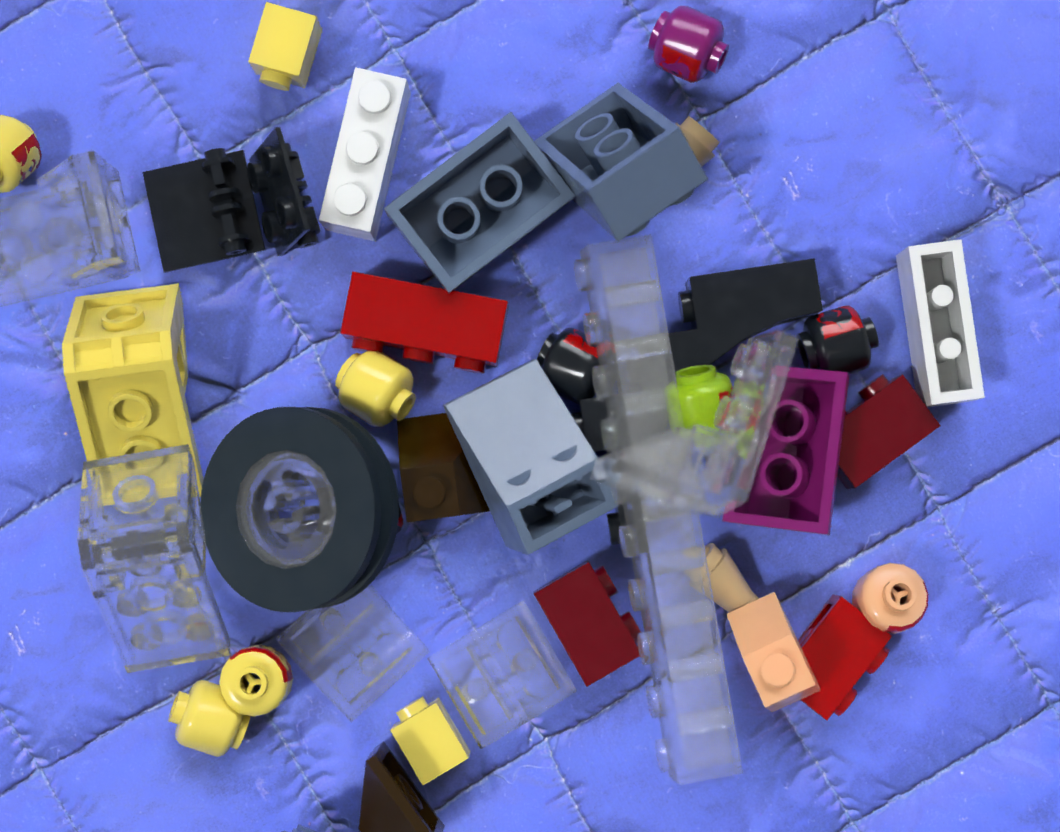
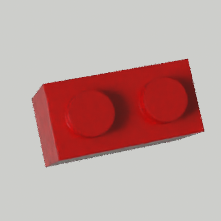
[798,594,892,720]

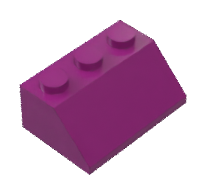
[723,363,849,535]

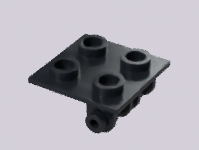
[247,127,321,256]
[142,148,265,273]

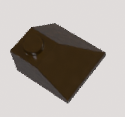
[397,413,490,522]
[358,741,445,832]

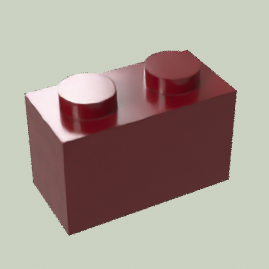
[837,374,941,489]
[533,561,644,687]

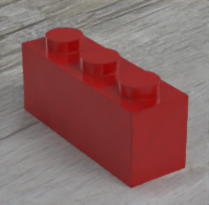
[340,271,509,374]

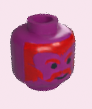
[648,5,729,83]

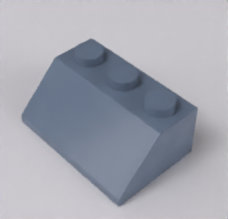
[384,112,575,293]

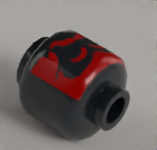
[796,306,879,374]
[537,328,617,404]

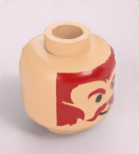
[852,563,929,635]

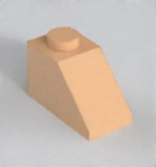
[726,592,821,712]

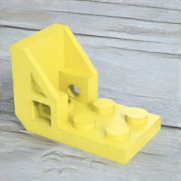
[62,283,204,510]

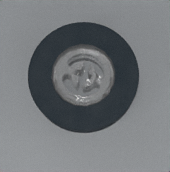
[200,407,399,612]

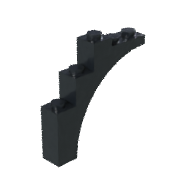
[570,258,823,554]

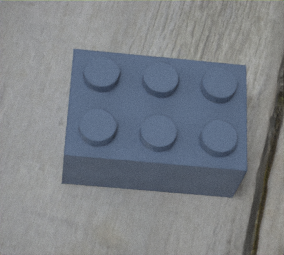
[534,83,708,242]

